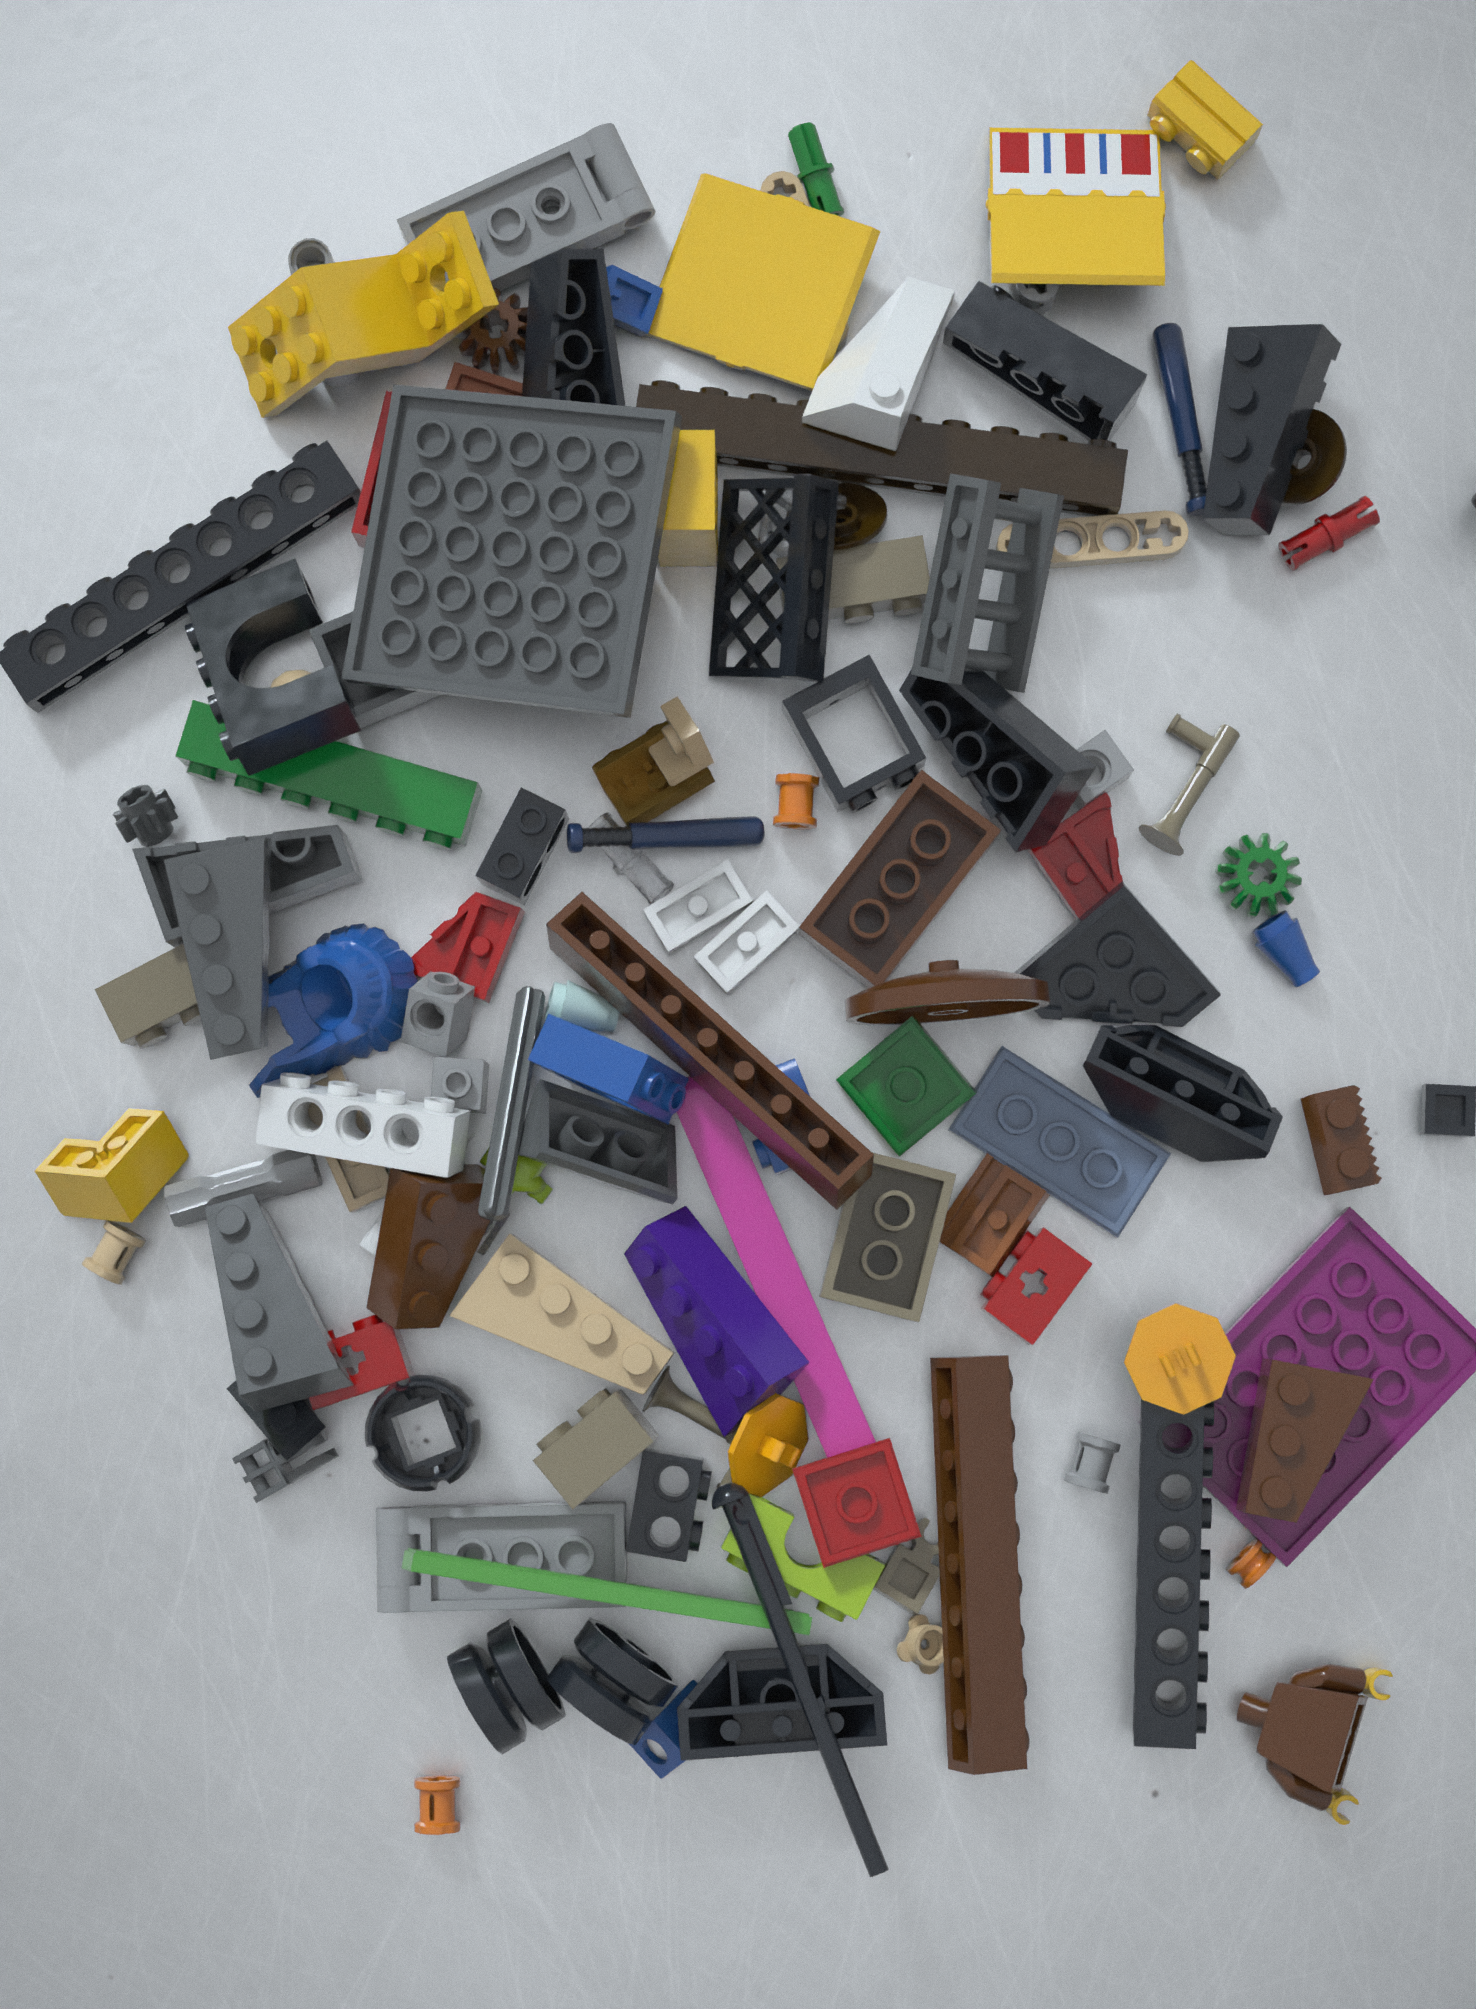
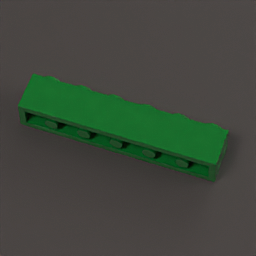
[175,700,483,850]

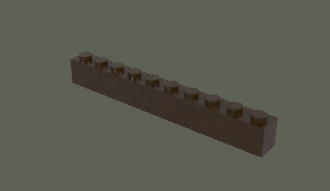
[636,380,1128,516]

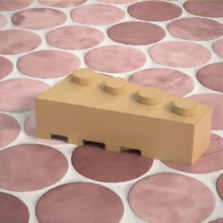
[449,1233,675,1395]

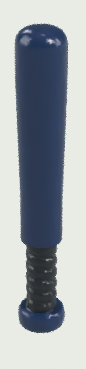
[1152,323,1207,516]
[567,816,765,853]

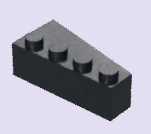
[943,281,1148,441]
[1203,324,1342,535]

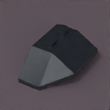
[1083,1025,1283,1162]
[677,1644,887,1761]

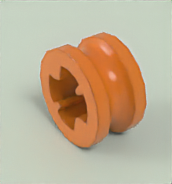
[1226,1538,1276,1589]

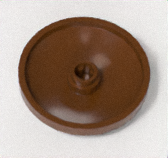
[845,960,1050,1025]

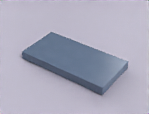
[948,1046,1171,1238]

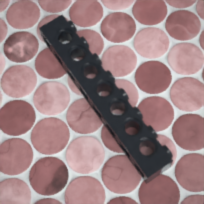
[0,440,361,713]
[1133,1399,1214,1749]

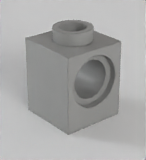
[1074,730,1134,810]
[401,972,475,1057]
[431,1057,490,1114]

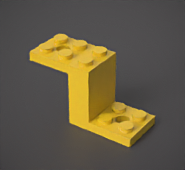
[228,211,499,418]

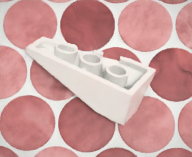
[802,277,955,451]

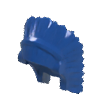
[249,923,418,1098]

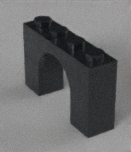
[184,558,361,776]

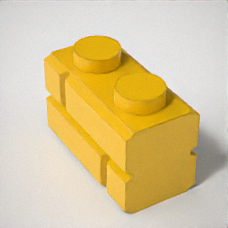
[1147,60,1263,180]

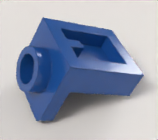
[606,265,663,337]

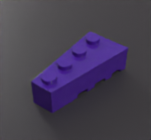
[624,1206,810,1437]

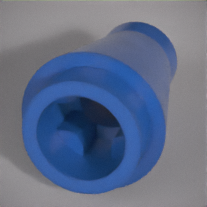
[1253,910,1320,987]

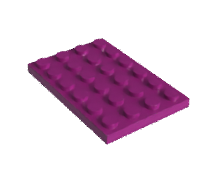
[1138,1207,1476,1567]

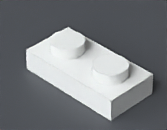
[643,859,754,954]
[693,890,800,995]

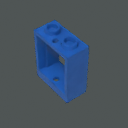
[528,1014,689,1125]

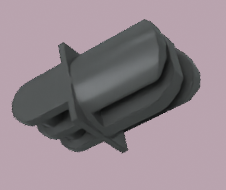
[232,1412,339,1503]

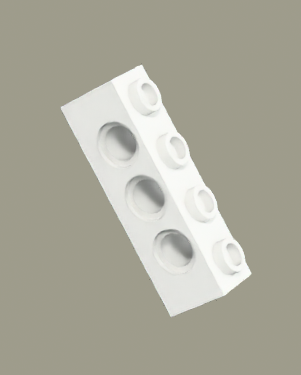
[255,1073,470,1178]

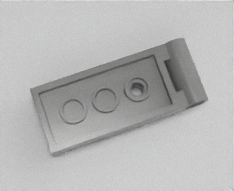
[396,123,656,291]
[376,1501,627,1613]

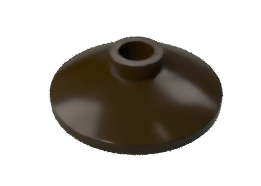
[1282,409,1347,505]
[790,483,888,550]

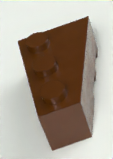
[366,1164,490,1329]
[1236,1358,1374,1523]

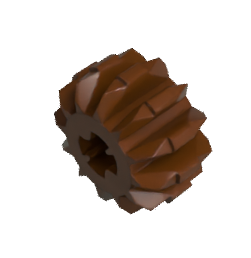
[456,287,528,375]

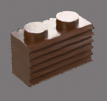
[1301,1085,1382,1196]

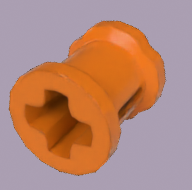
[773,773,819,830]
[414,1775,460,1835]

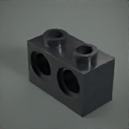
[475,787,569,906]
[626,1448,712,1562]

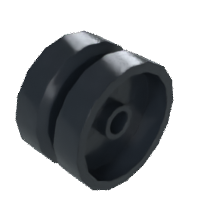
[447,1618,566,1754]
[546,1618,679,1746]

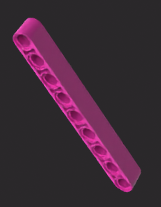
[677,1076,876,1457]

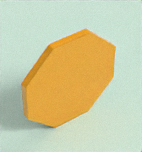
[1124,1303,1236,1415]
[728,1393,809,1497]

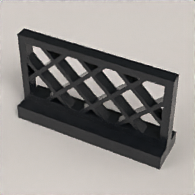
[709,474,839,682]

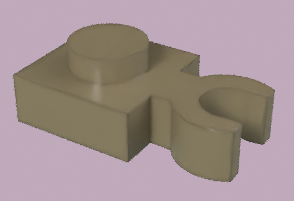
[873,1517,940,1615]

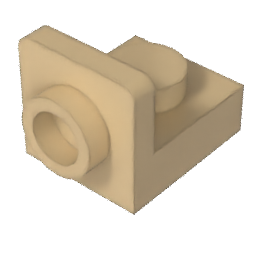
[649,696,714,786]

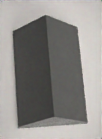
[518,1079,678,1204]

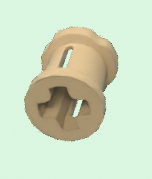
[82,1220,146,1285]

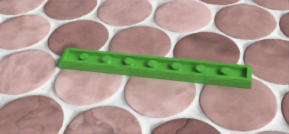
[401,1548,812,1635]

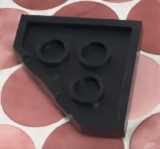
[1014,881,1221,1027]

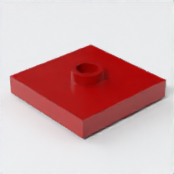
[792,1438,921,1568]

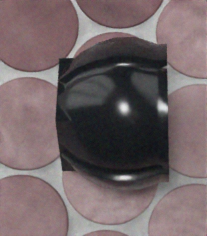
[365,1375,482,1492]

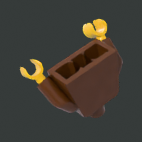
[1237,1664,1393,1825]

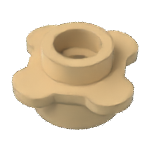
[897,1614,944,1675]

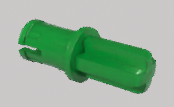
[788,122,845,216]

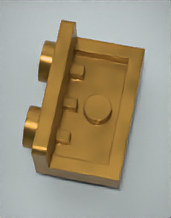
[592,720,715,826]

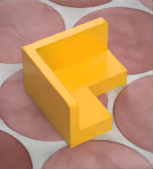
[35,1108,189,1223]

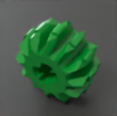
[1215,833,1302,918]

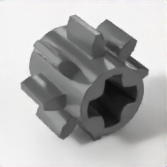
[113,785,178,847]

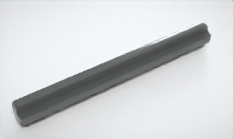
[478,986,545,1222]

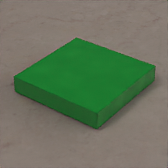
[836,1016,978,1157]

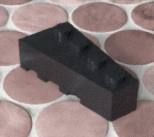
[522,249,625,406]
[899,668,1096,853]

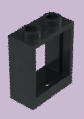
[782,654,926,813]

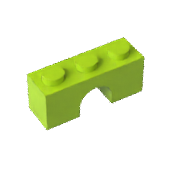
[721,1493,885,1622]

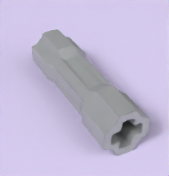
[164,1150,322,1227]

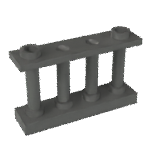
[911,473,1064,693]

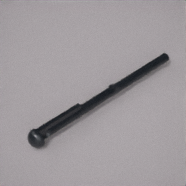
[712,1483,889,1877]

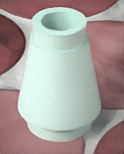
[544,980,620,1032]

